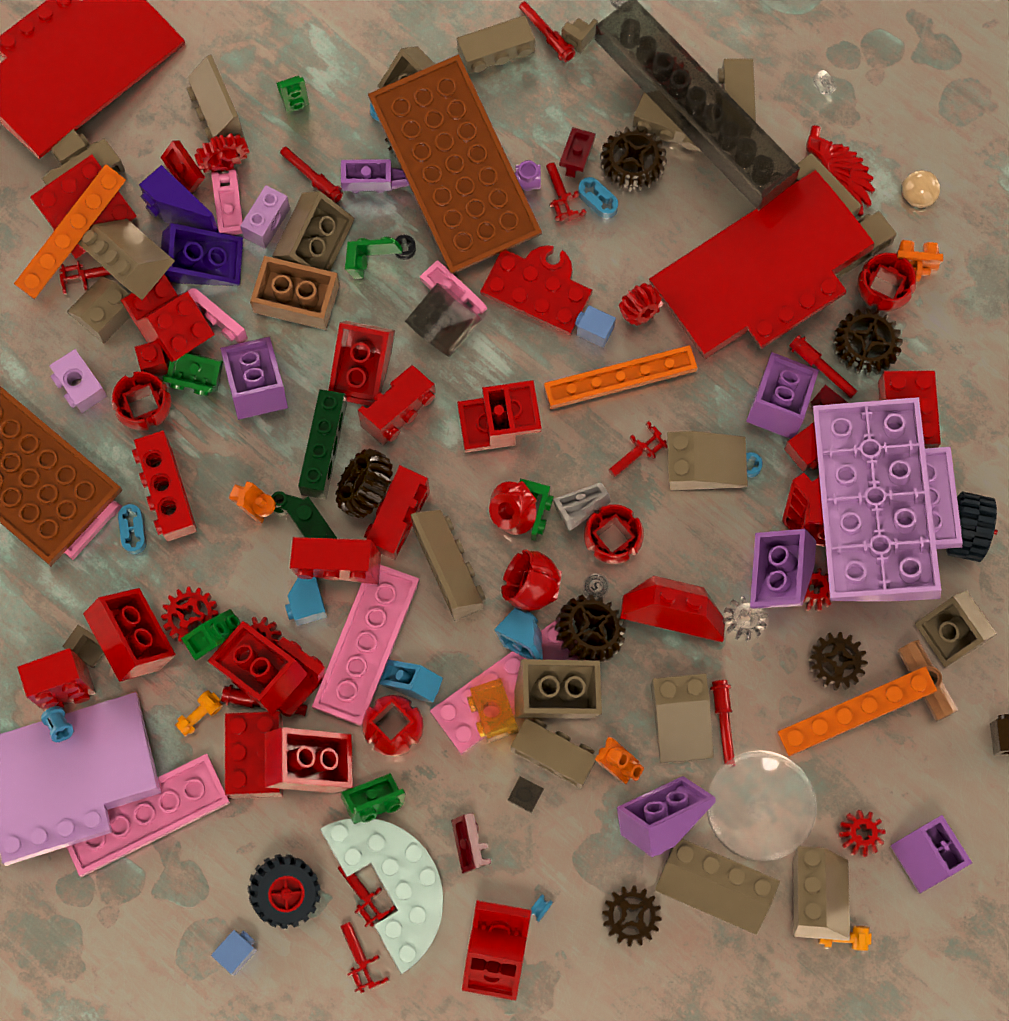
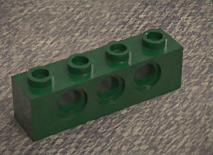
[298,389,347,499]

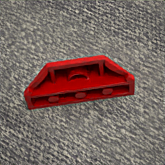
[620,575,725,642]

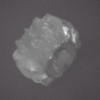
[723,596,768,641]

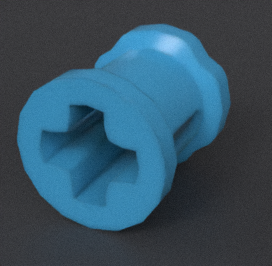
[41,706,74,742]

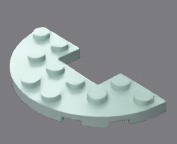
[320,818,443,974]

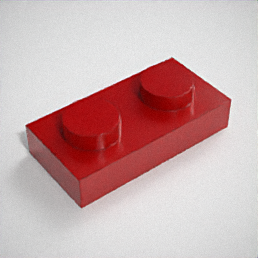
[160,140,205,194]

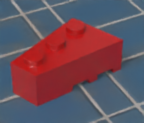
[358,365,436,446]
[364,465,430,560]
[290,537,381,585]

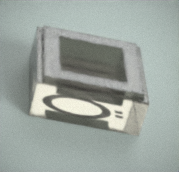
[508,776,544,814]

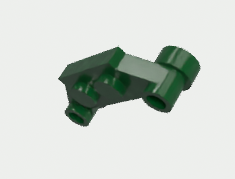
[271,491,337,539]

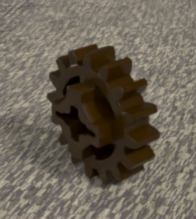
[808,632,868,691]
[602,886,662,947]

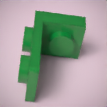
[276,75,309,112]
[345,237,403,279]
[519,478,554,541]
[181,609,240,661]

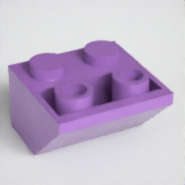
[890,815,972,894]

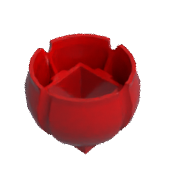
[857,253,916,312]
[112,371,171,431]
[584,504,644,564]
[501,550,562,611]
[362,695,424,757]

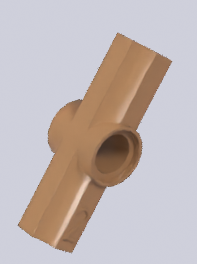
[897,639,958,722]

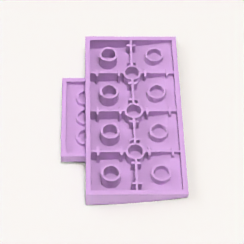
[813,397,963,601]
[0,692,161,866]

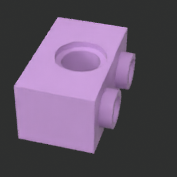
[240,185,290,249]
[49,349,108,413]

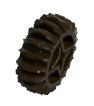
[600,126,667,192]
[833,308,903,376]
[335,448,393,518]
[554,594,626,664]

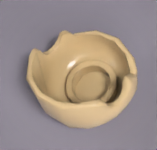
[902,170,940,208]

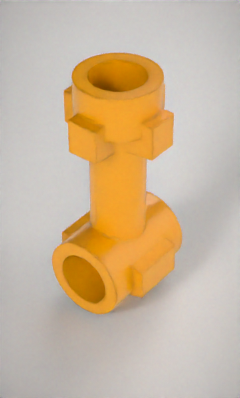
[175,690,223,737]
[818,926,872,951]

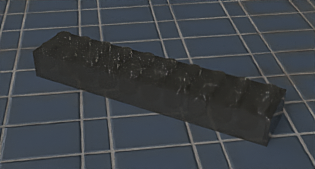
[595,0,800,210]

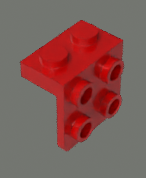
[276,637,325,717]

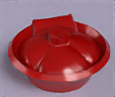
[489,481,537,535]

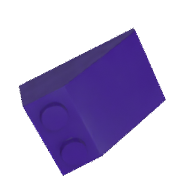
[139,165,219,233]
[161,223,243,286]

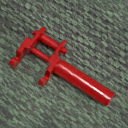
[546,162,586,222]
[59,260,111,295]
[608,421,668,477]
[337,866,396,928]
[340,922,389,993]

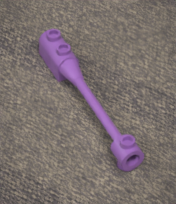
[341,159,541,193]

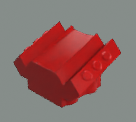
[782,473,826,547]

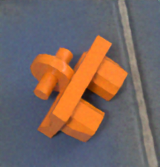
[896,240,943,282]
[229,481,276,523]
[595,737,644,784]

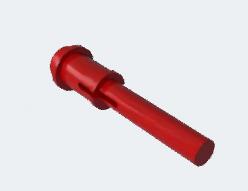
[519,1,575,62]
[280,146,343,203]
[789,335,858,398]
[710,680,735,767]
[221,684,308,716]

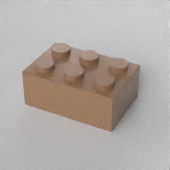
[250,256,340,330]

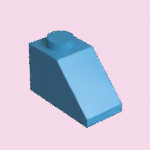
[285,577,327,626]
[494,608,543,660]
[379,660,443,703]

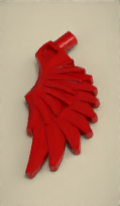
[806,125,875,216]

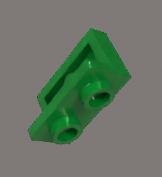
[162,353,223,396]
[341,773,406,824]

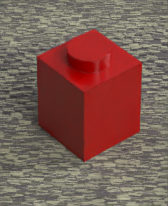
[134,341,169,377]

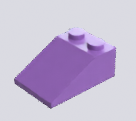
[220,336,288,420]
[746,352,819,439]
[750,529,816,609]
[617,776,716,857]

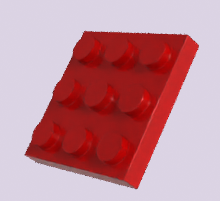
[30,154,137,259]

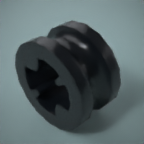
[395,235,416,260]

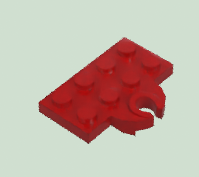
[480,245,593,336]

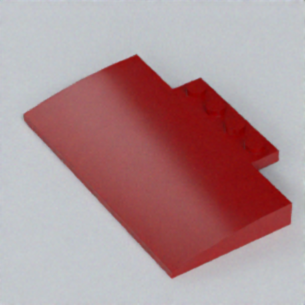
[0,0,185,159]
[649,170,874,359]

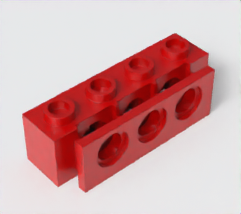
[132,430,197,542]

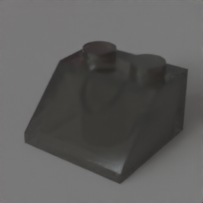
[405,283,482,357]

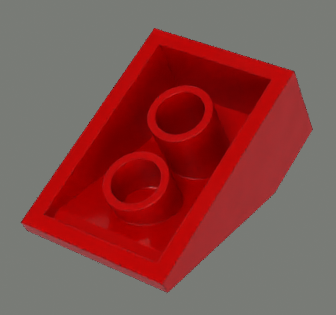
[328,321,395,406]
[208,621,308,715]

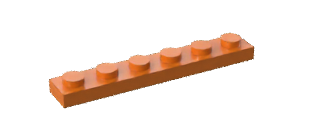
[14,164,126,299]
[543,345,697,410]
[778,666,938,757]

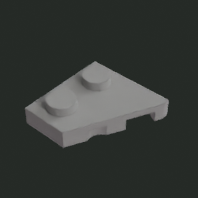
[553,482,611,530]

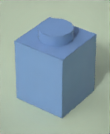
[575,305,616,348]
[211,930,257,976]

